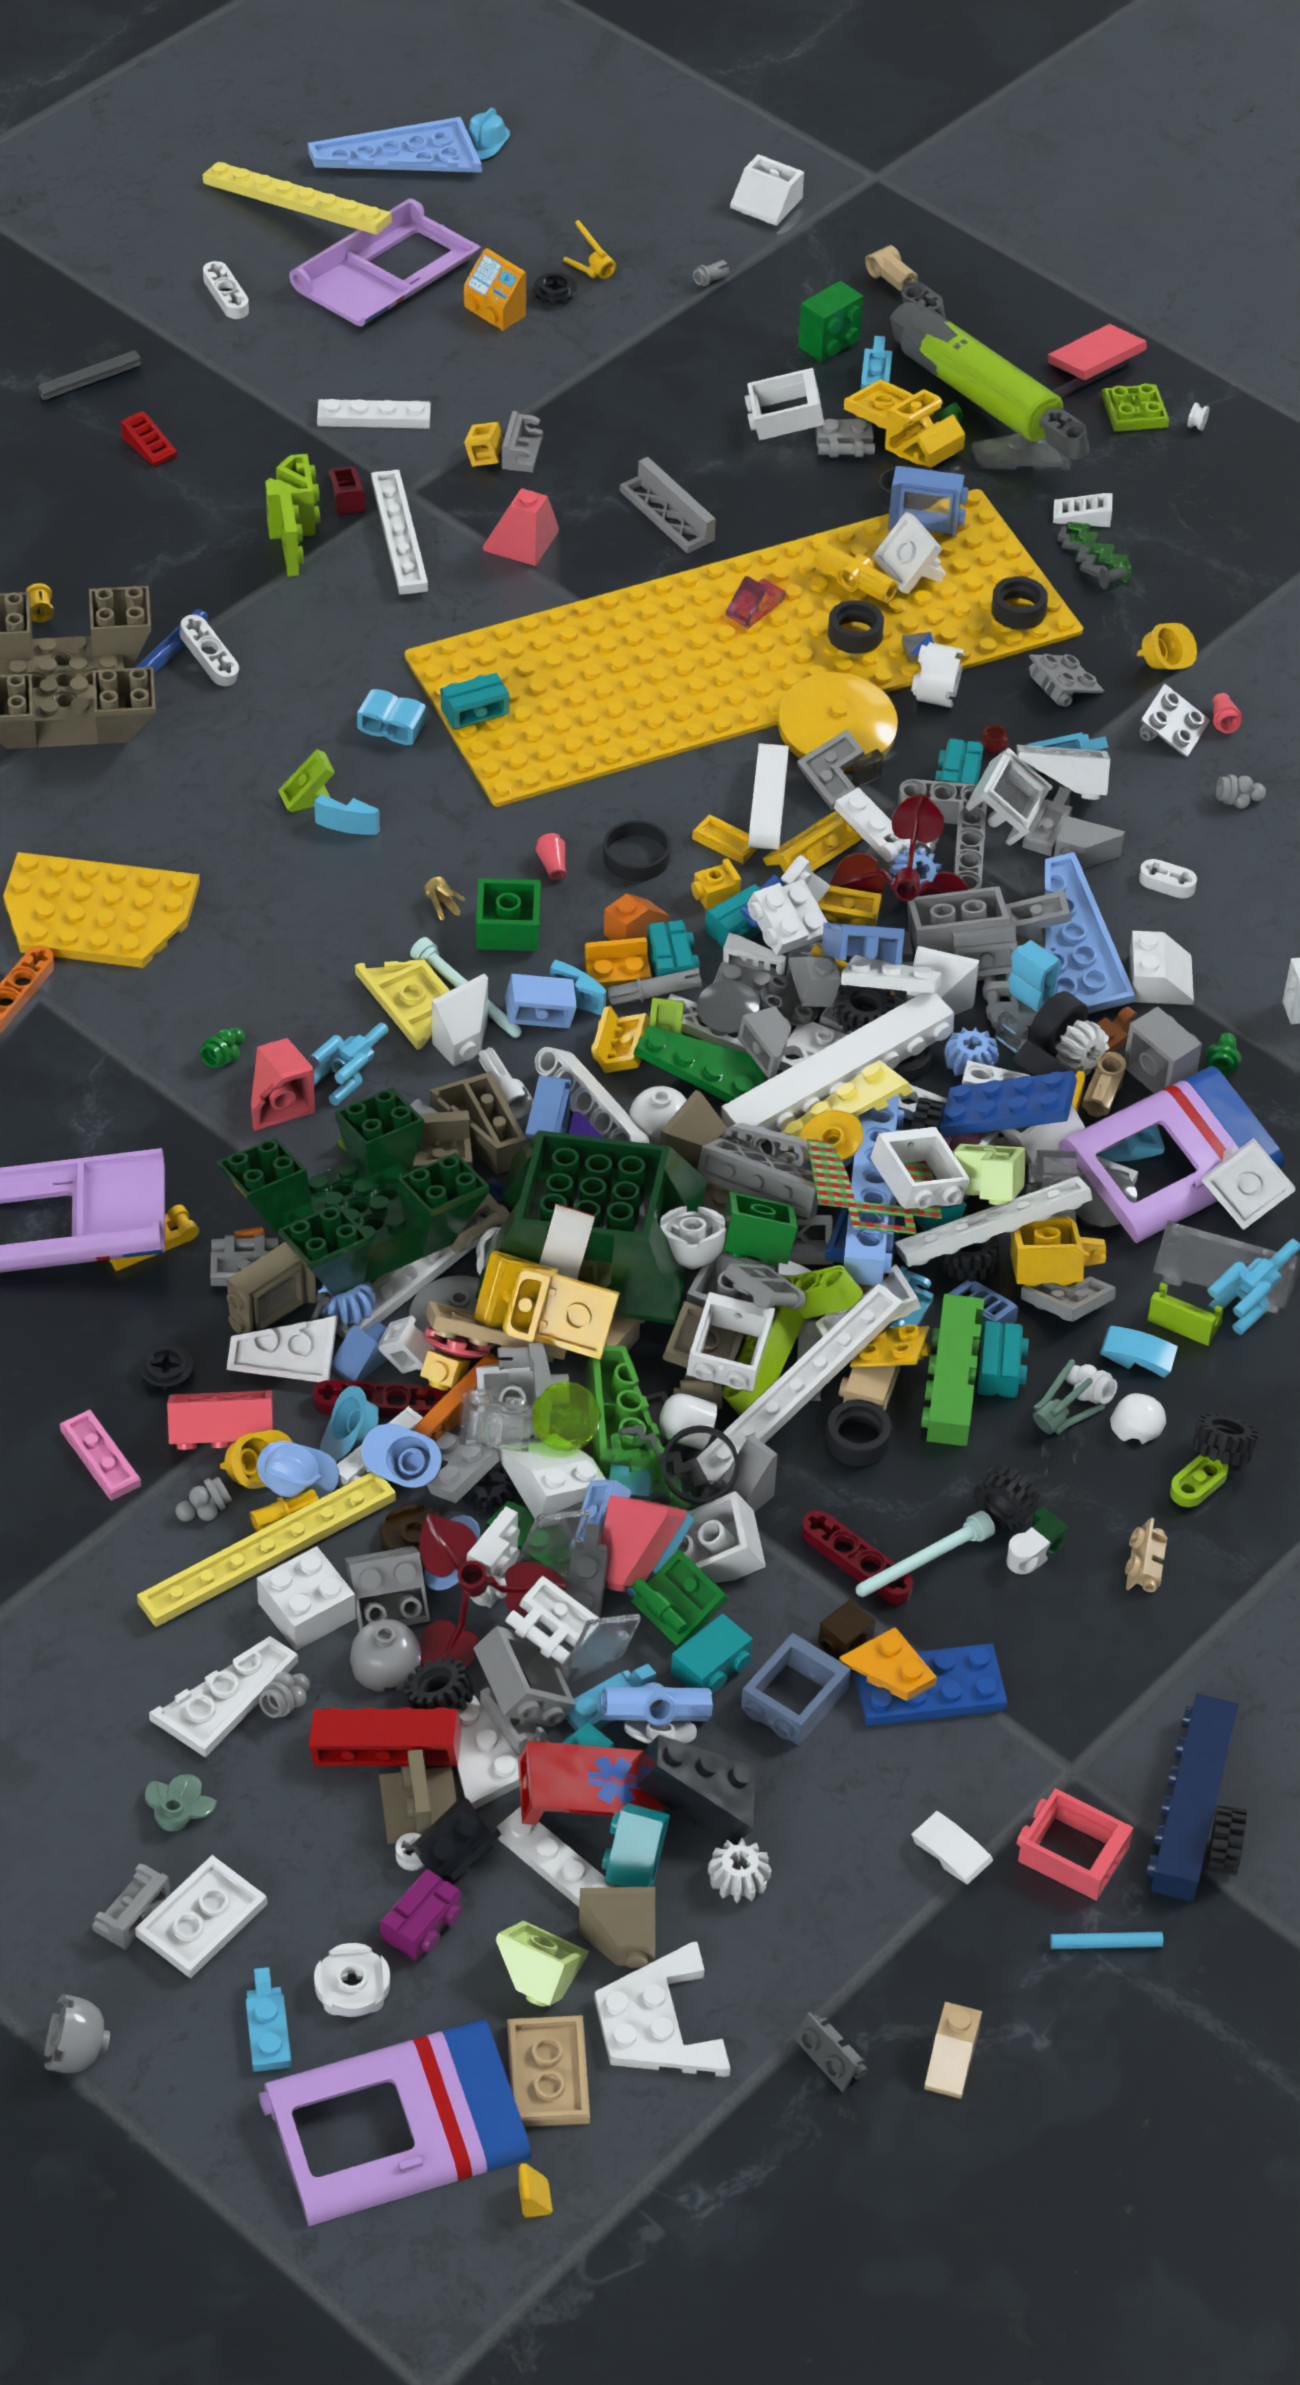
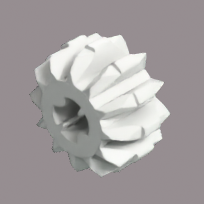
[1055,1020,1110,1075]
[708,1838,771,1904]

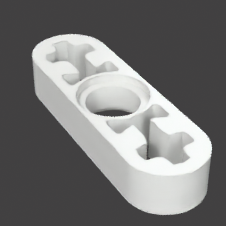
[203,261,249,319]
[179,615,239,686]

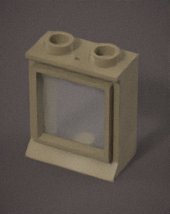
[227,1242,317,1334]

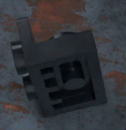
[411,1798,501,1882]

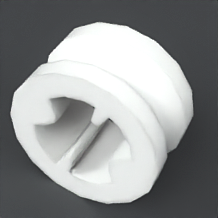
[1188,403,1209,431]
[396,1832,424,1871]

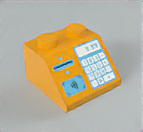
[464,248,526,331]

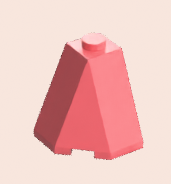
[483,488,559,566]
[251,1038,315,1131]
[601,1495,687,1592]

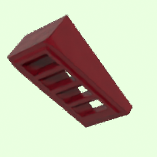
[328,466,366,515]

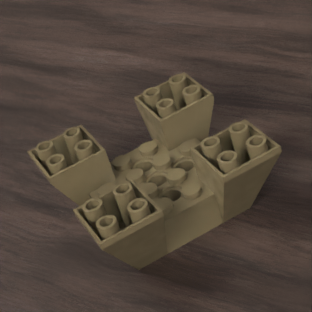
[0,586,156,749]

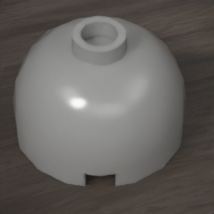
[350,1619,421,1692]
[44,1994,110,2073]

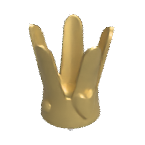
[424,877,466,921]

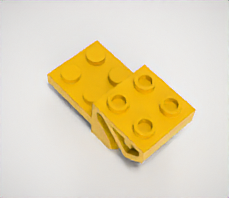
[844,379,965,468]
[473,1250,620,1359]

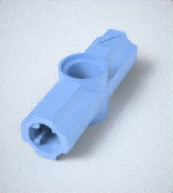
[600,1682,713,1726]

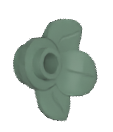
[145,1774,217,1832]

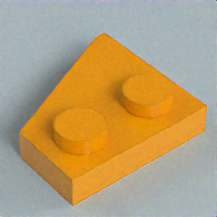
[839,1627,937,1701]

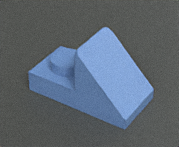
[331,1321,388,1382]

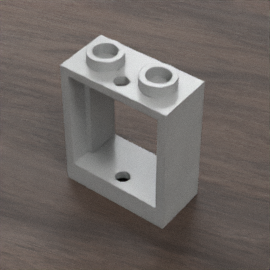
[473,1626,576,1727]

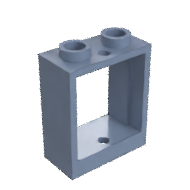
[741,1633,851,1746]

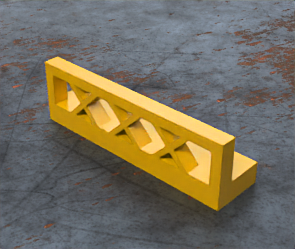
[763,798,871,873]

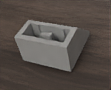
[345,1546,430,1631]

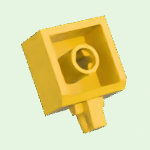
[1010,1216,1106,1286]

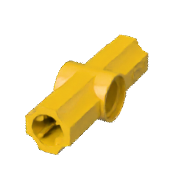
[813,542,899,604]

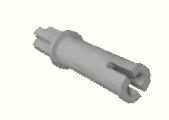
[608,967,703,1005]

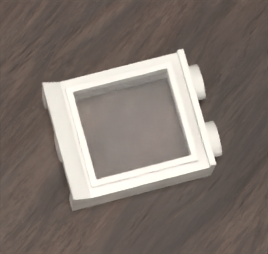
[965,748,1053,846]

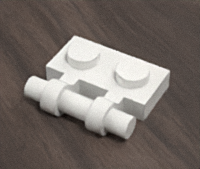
[505,1576,599,1665]

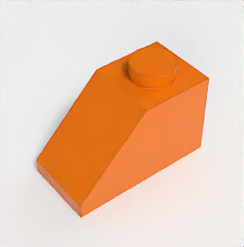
[604,893,670,941]

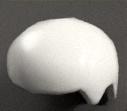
[1110,1393,1166,1444]

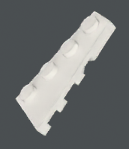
[149,1636,298,1758]

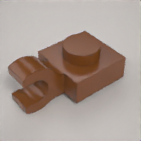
[1097,1006,1137,1052]

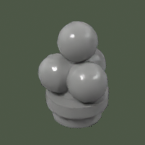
[1216,774,1266,809]
[175,1476,232,1522]
[259,1672,310,1718]

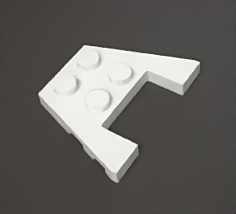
[594,1941,730,2077]

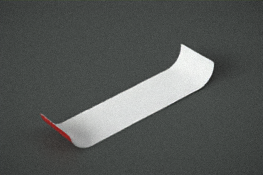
[539,1203,595,1280]

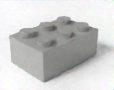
[907,886,1010,954]

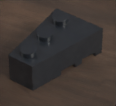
[637,1735,756,1845]

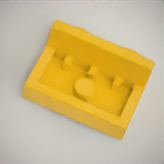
[817,885,882,926]
[591,1006,650,1073]

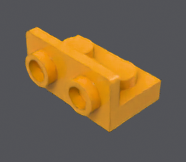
[584,937,652,990]

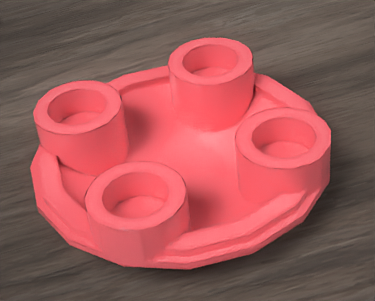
[424,1326,492,1358]

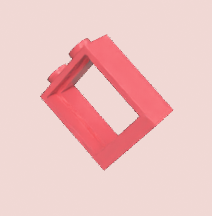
[1016,1788,1134,1901]

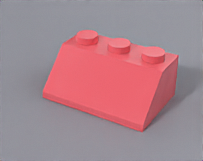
[167,1390,273,1450]

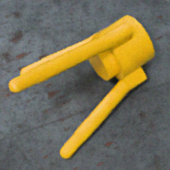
[563,220,616,279]

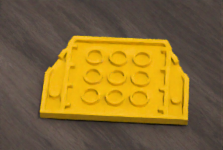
[3,852,200,968]

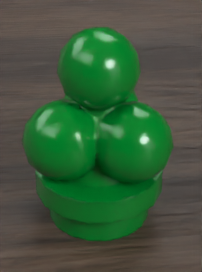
[200,1027,245,1068]
[1206,1032,1241,1076]

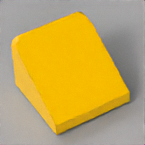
[518,2163,553,2218]

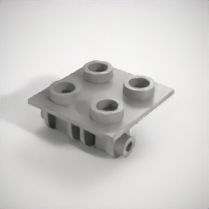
[1029,654,1104,707]
[1140,683,1210,758]

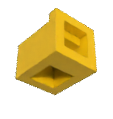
[464,422,504,467]
[691,858,741,911]
[420,1349,471,1391]

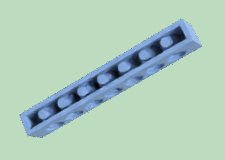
[843,1096,904,1286]

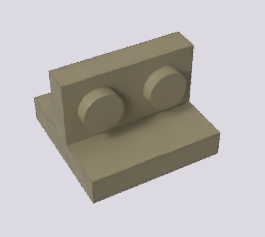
[411,1111,473,1172]
[662,1301,744,1380]
[379,1749,457,1844]

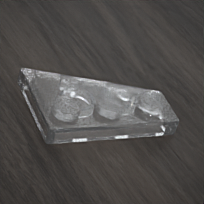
[971,433,1071,470]

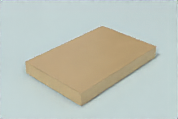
[507,2015,590,2127]

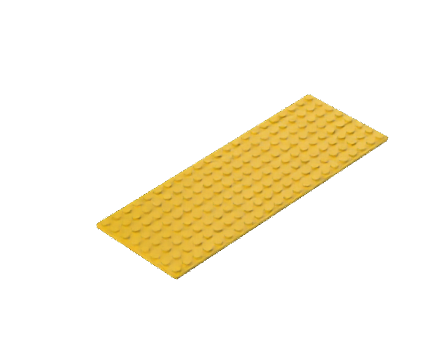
[405,489,1083,807]

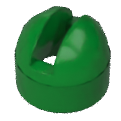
[938,402,963,423]

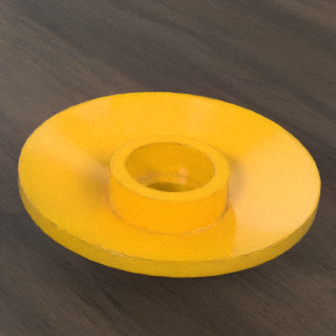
[799,1110,864,1162]

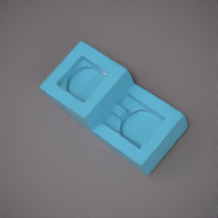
[314,794,380,835]
[550,960,606,1016]
[1096,1125,1165,1162]
[1100,1326,1178,1378]

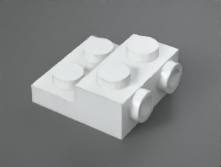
[747,879,828,956]
[467,1507,520,1608]

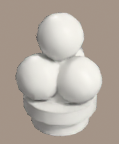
[1065,1364,1117,1404]

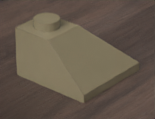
[660,1090,727,1168]
[579,1887,656,1968]

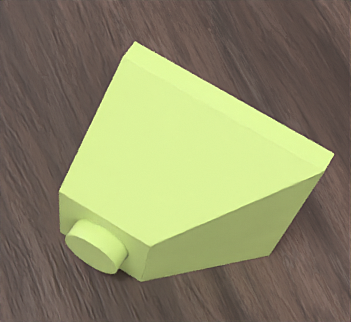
[496,1920,589,2007]

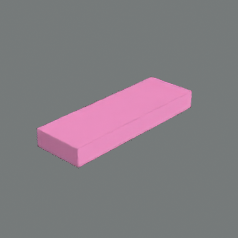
[60,1409,141,1501]

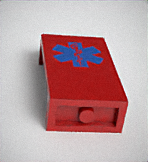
[518,1741,663,1825]

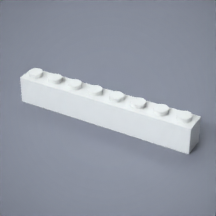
[722,993,954,1144]

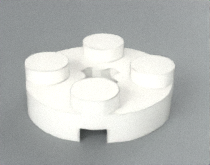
[314,1943,390,2017]

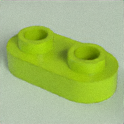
[1170,1455,1228,1507]

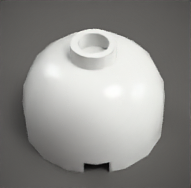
[629,1086,687,1145]
[660,1206,726,1269]

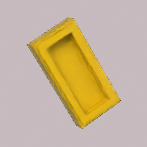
[692,814,758,864]

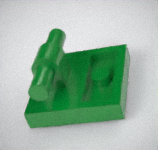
[631,1549,730,1648]

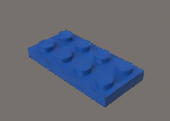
[939,1071,1077,1138]
[853,1643,1007,1726]

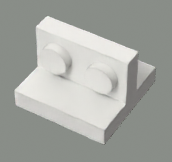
[872,512,947,594]
[1202,1138,1295,1230]

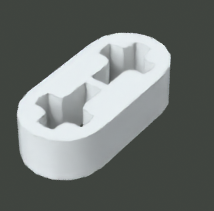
[1139,859,1197,899]

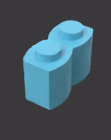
[357,689,426,745]
[1008,940,1061,1013]

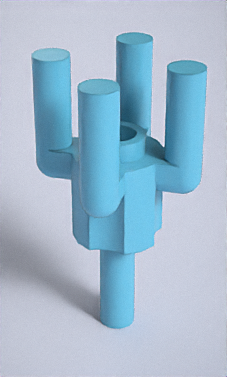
[308,1023,389,1106]
[1207,1239,1300,1335]

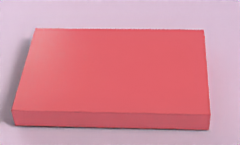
[1048,324,1147,380]

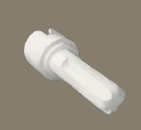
[478,1047,533,1120]

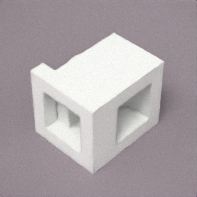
[378,1315,435,1374]

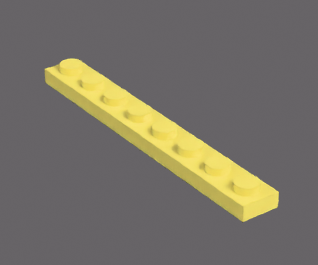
[202,162,392,235]
[137,1472,396,1627]

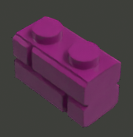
[380,1869,463,1961]

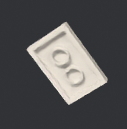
[135,1855,267,1979]

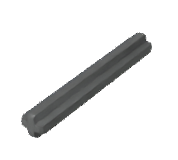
[38,351,141,400]

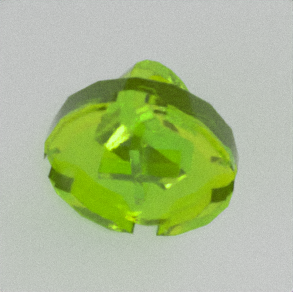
[531,1382,601,1452]

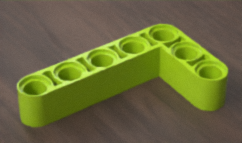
[722,1265,863,1416]

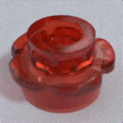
[980,725,1009,752]

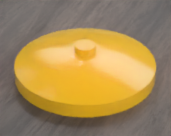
[778,672,898,772]

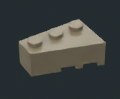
[430,1072,527,1174]

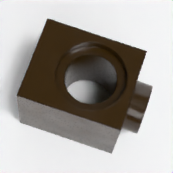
[818,1599,875,1661]

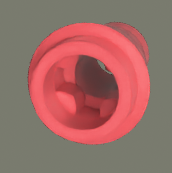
[1213,693,1243,734]
[535,833,567,881]

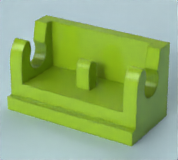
[1147,1282,1223,1346]

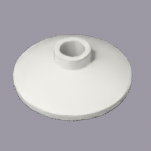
[624,1721,697,1745]

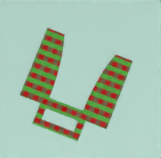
[807,1139,942,1235]

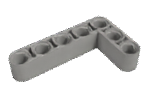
[898,779,987,890]

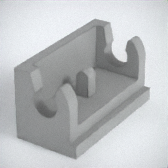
[502,411,543,473]
[480,1687,549,1757]
[92,1864,170,1950]

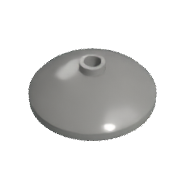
[409,1275,497,1349]

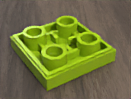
[1101,383,1169,432]

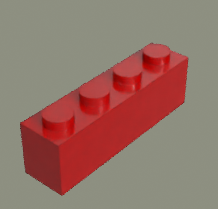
[309,1707,462,1766]

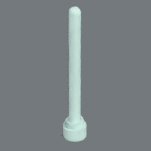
[410,937,522,1038]
[856,1511,995,1597]

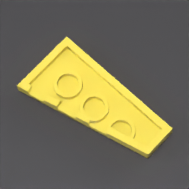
[780,1060,914,1154]

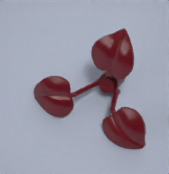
[829,794,969,901]
[419,1514,567,1669]

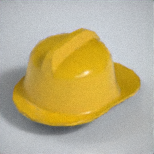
[1137,623,1197,670]
[220,1430,293,1489]

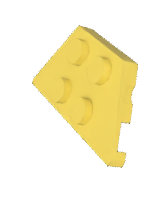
[355,959,450,1050]

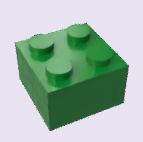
[798,280,864,363]
[476,878,541,951]
[723,1191,798,1265]

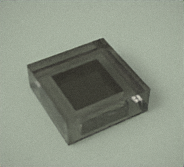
[852,749,884,788]

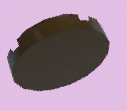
[380,1504,444,1566]

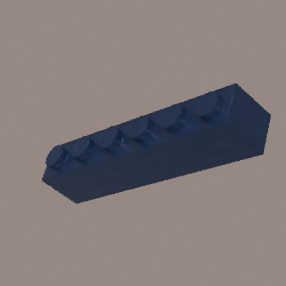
[1146,1693,1239,1902]

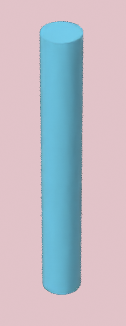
[1050,1932,1163,1949]

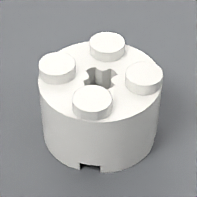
[911,642,965,708]

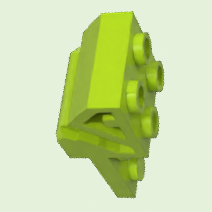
[265,454,320,577]

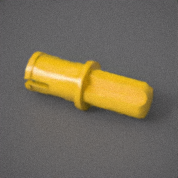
[249,1489,319,1532]

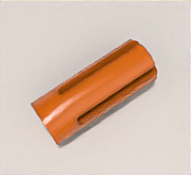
[234,1227,265,1238]

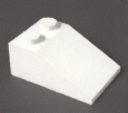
[1016,745,1110,800]
[495,1434,606,1525]
[674,1491,766,1583]

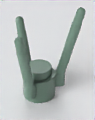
[1033,1359,1105,1435]

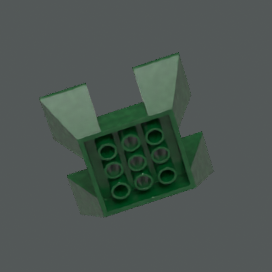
[217,1087,490,1296]
[475,1130,707,1324]

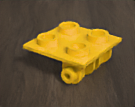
[850,1324,931,1367]

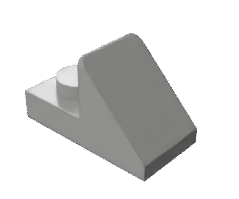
[1005,890,1072,943]

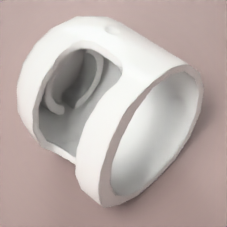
[659,1393,717,1450]

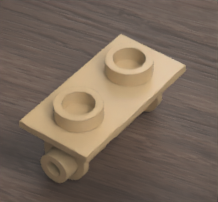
[1125,1517,1167,1592]

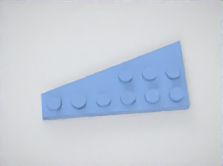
[308,117,482,172]
[1045,852,1135,1014]

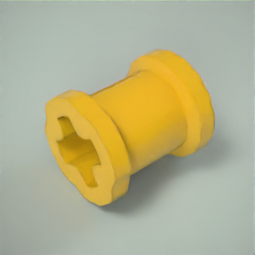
[26,583,54,623]

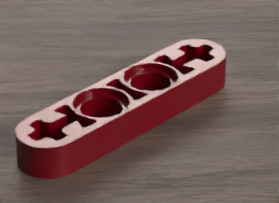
[313,1380,445,1418]
[801,1510,913,1605]

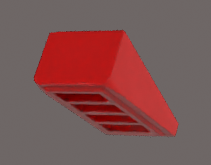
[121,411,178,467]

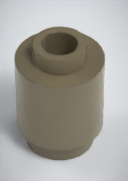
[673,1380,722,1410]

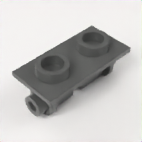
[794,2012,868,2092]

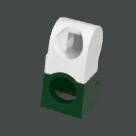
[1006,1506,1069,1575]

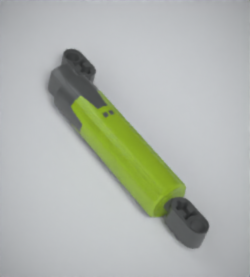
[890,282,1090,460]

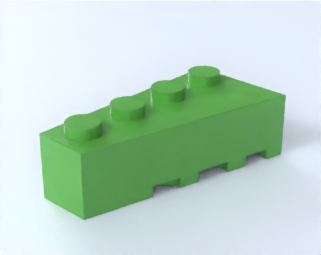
[921,1294,985,1446]
[586,1345,668,1482]

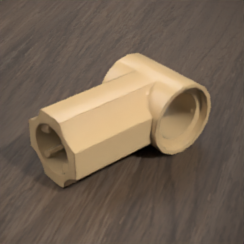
[865,245,918,291]
[1082,1051,1126,1118]

